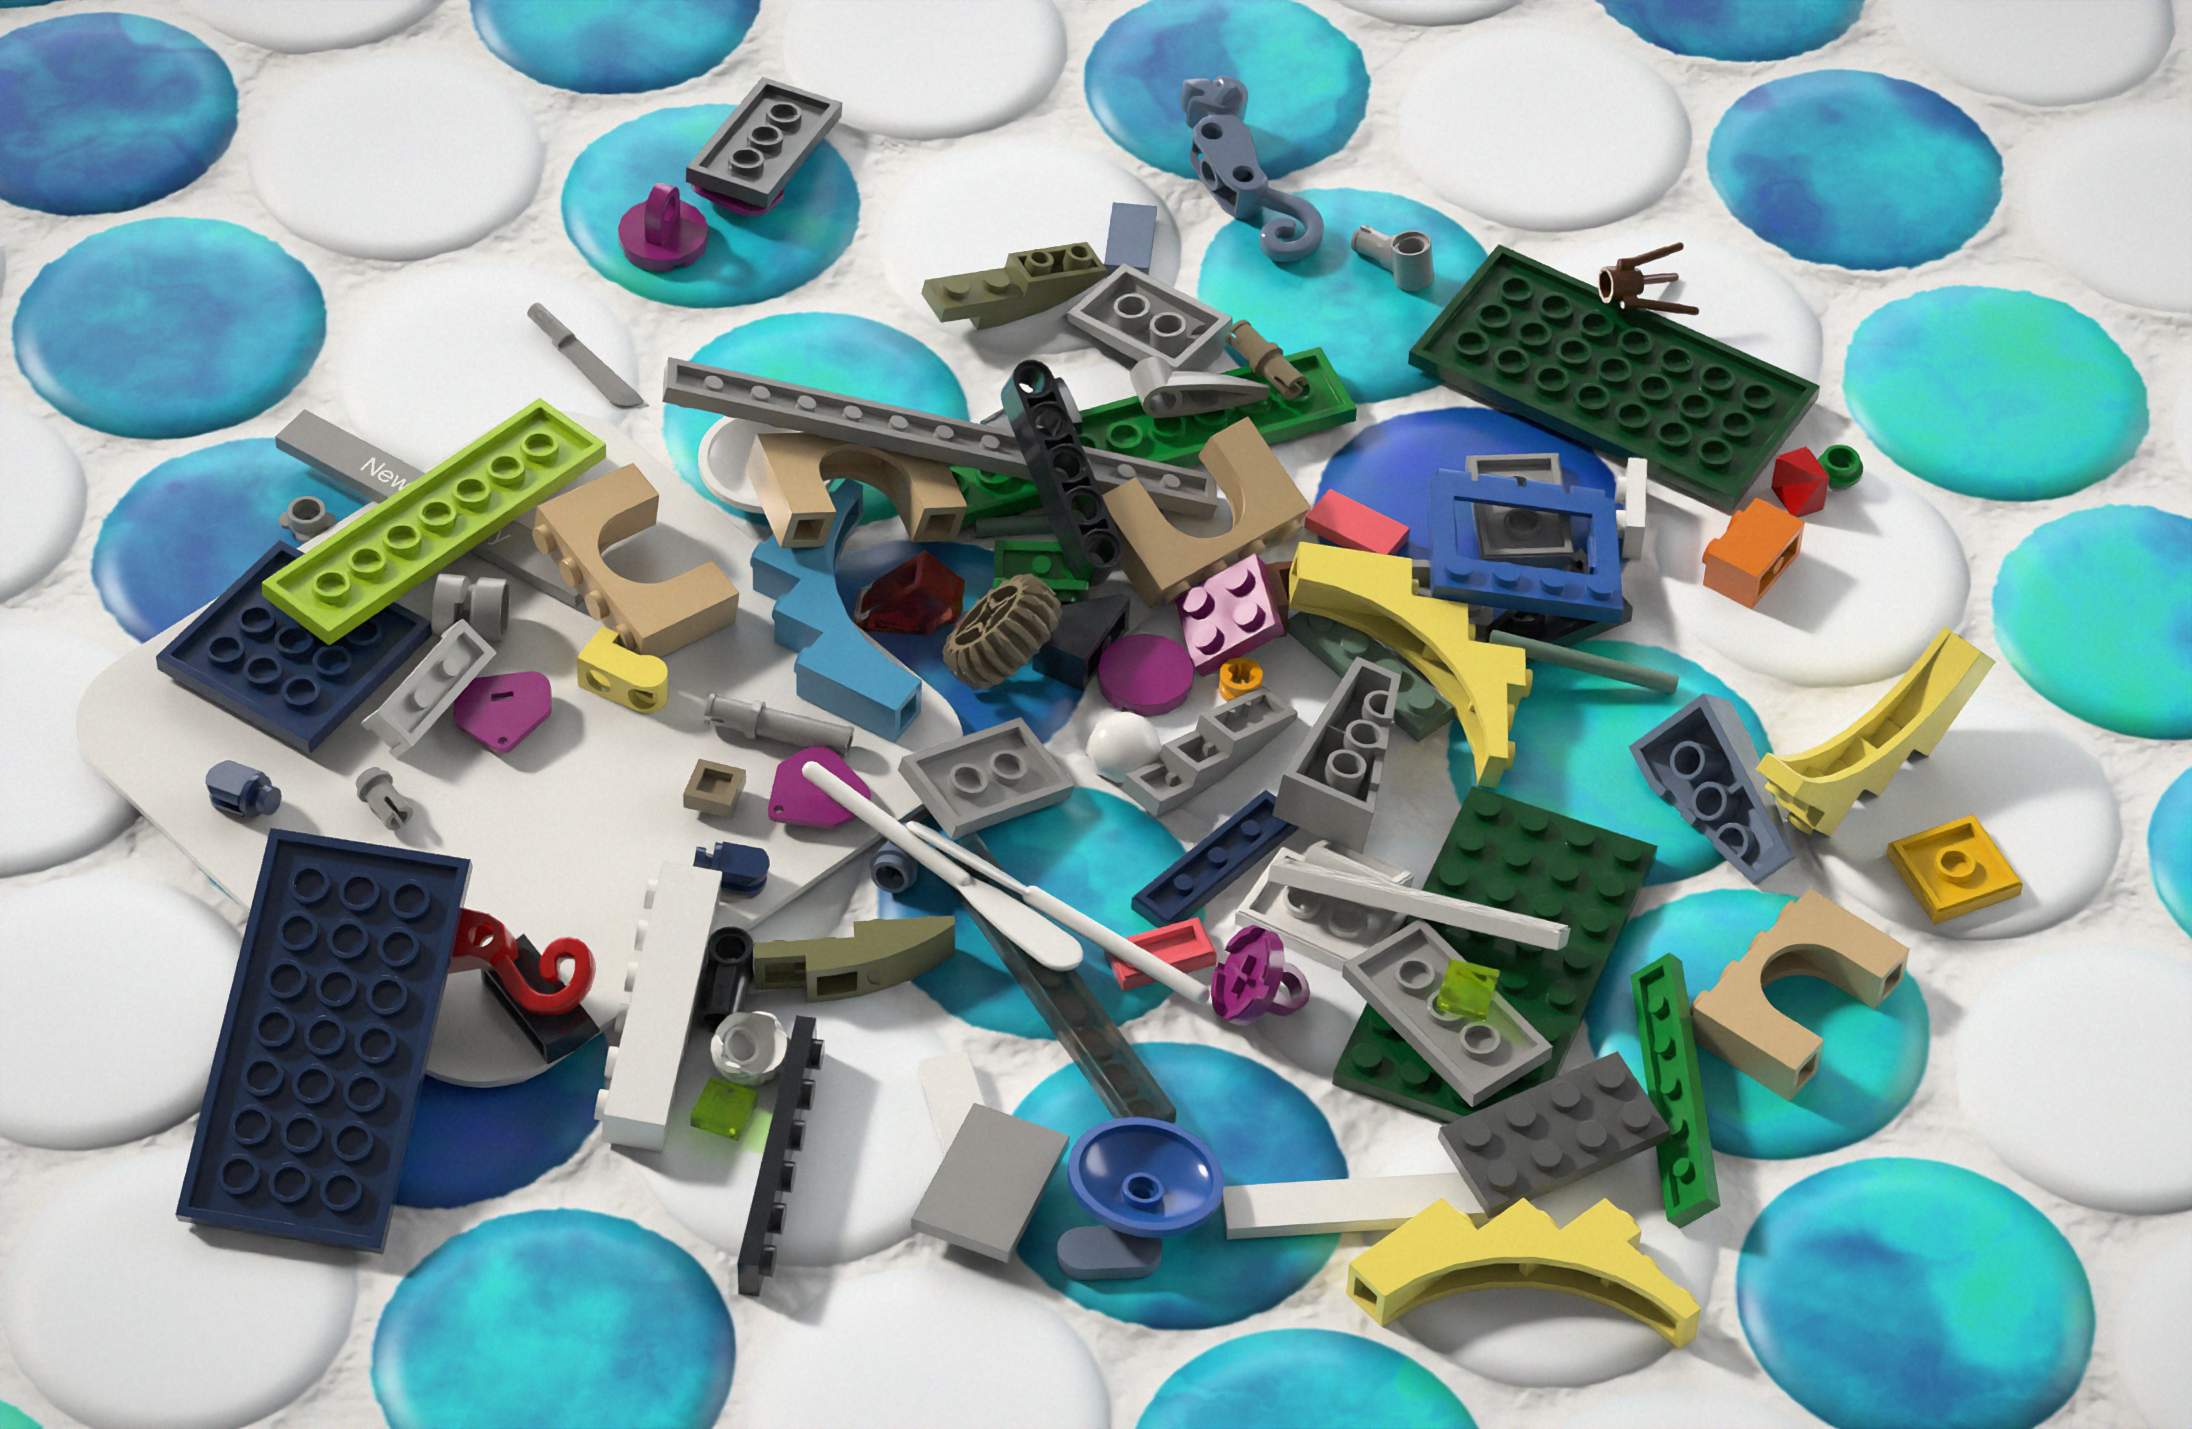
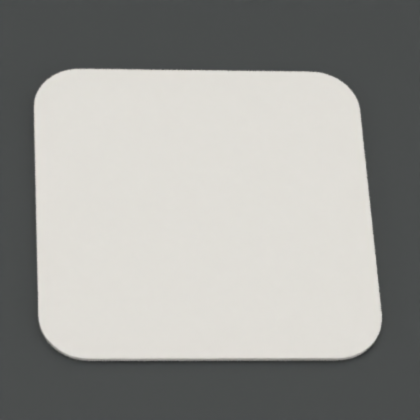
[76,410,963,1088]

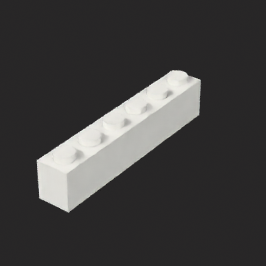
[594,861,722,1152]

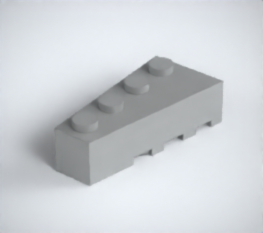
[1272,656,1401,854]

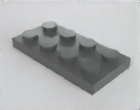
[685,77,843,208]
[1437,1051,1670,1219]

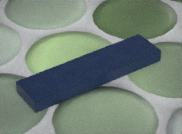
[1131,789,1300,928]

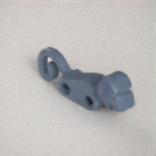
[1180,75,1324,263]

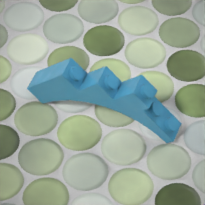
[750,478,922,743]

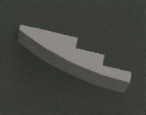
[1121,686,1298,817]

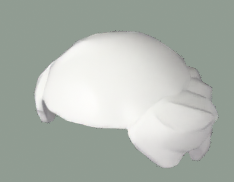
[710,1011,790,1086]

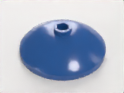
[1067,1117,1224,1238]

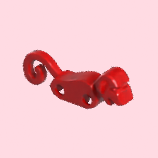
[448,908,596,1016]

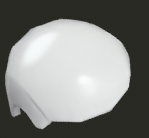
[1086,712,1162,783]

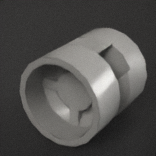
[432,574,510,641]

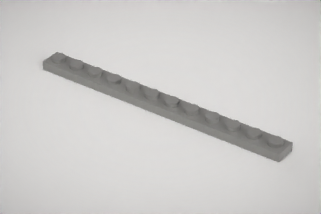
[662,357,1217,519]

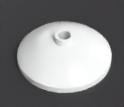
[698,416,835,514]

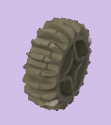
[942,573,1062,691]

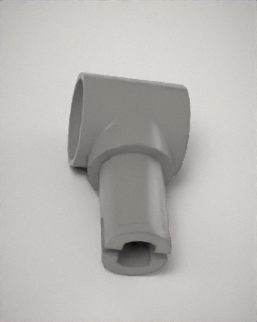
[1351,224,1434,291]

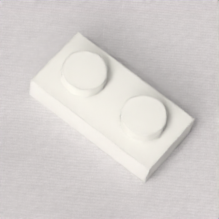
[1615,458,1647,559]

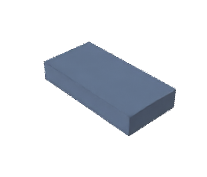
[1104,202,1157,276]

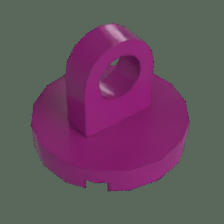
[618,182,708,272]
[1211,925,1310,1027]

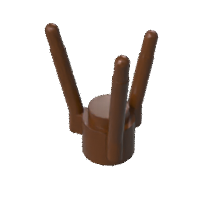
[1597,242,1700,316]

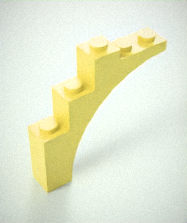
[1289,542,1533,788]
[1756,626,1996,836]
[1346,1197,1701,1350]

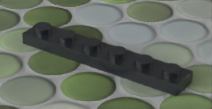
[737,1015,825,1297]

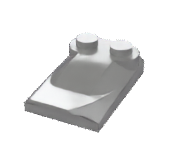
[1062,263,1233,372]

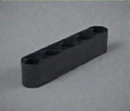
[1001,360,1123,587]

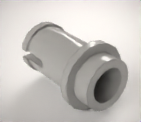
[356,767,413,830]

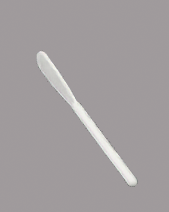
[802,761,1083,971]
[906,821,1210,1004]

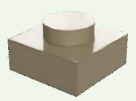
[683,759,746,819]

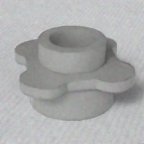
[279,496,336,543]

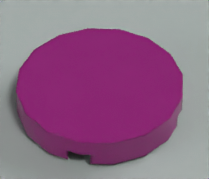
[1097,633,1194,717]

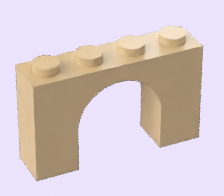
[1102,417,1311,609]
[745,432,968,548]
[532,463,740,658]
[1690,888,1910,1102]

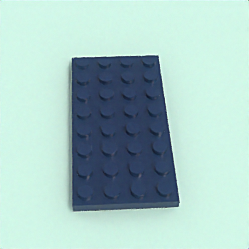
[175,828,473,1255]

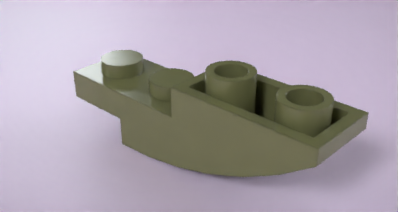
[921,242,1108,330]
[753,916,955,1003]

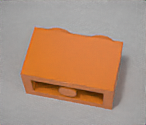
[1702,497,1805,610]

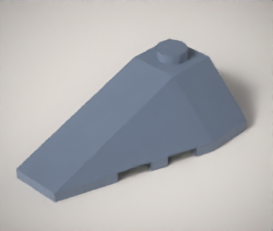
[1629,693,1796,884]

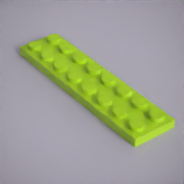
[262,398,606,645]

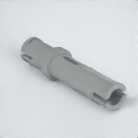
[704,693,854,758]

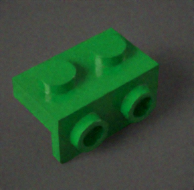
[993,540,1090,606]

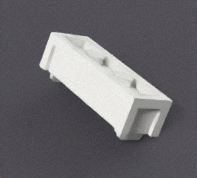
[361,618,496,759]

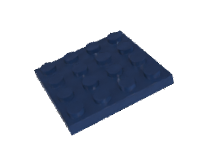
[156,540,432,754]

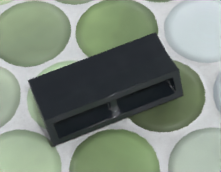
[481,933,601,1064]

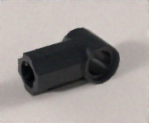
[697,926,754,1033]

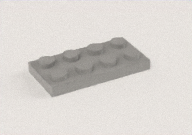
[1342,918,1553,1107]

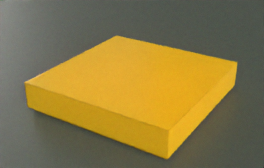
[1886,814,2023,925]

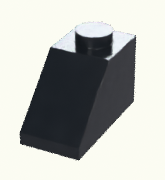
[1032,594,1130,691]

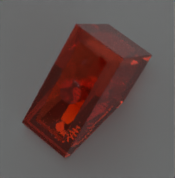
[853,550,965,636]

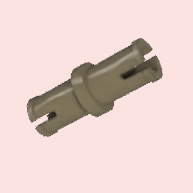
[1225,319,1307,400]

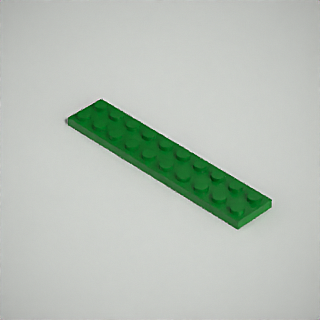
[948,347,1357,529]

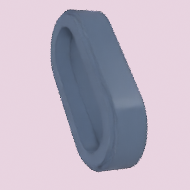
[1057,1226,1162,1280]

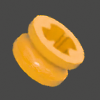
[1219,658,1263,702]

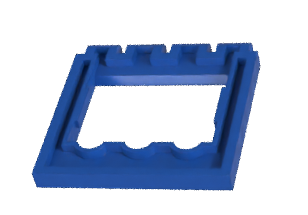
[1426,468,1624,624]

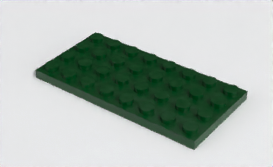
[1408,244,1820,511]
[1332,786,1658,1124]

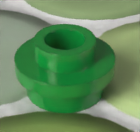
[1818,445,1863,488]

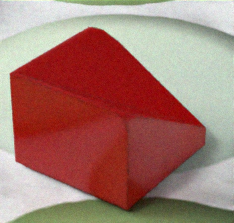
[1771,446,1829,518]

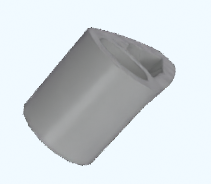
[1130,356,1270,418]

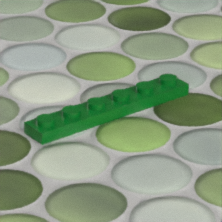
[1630,952,1721,1229]

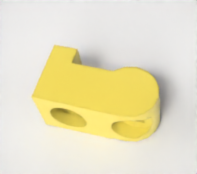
[577,626,668,713]

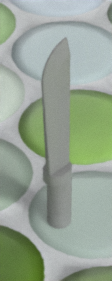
[527,302,644,407]

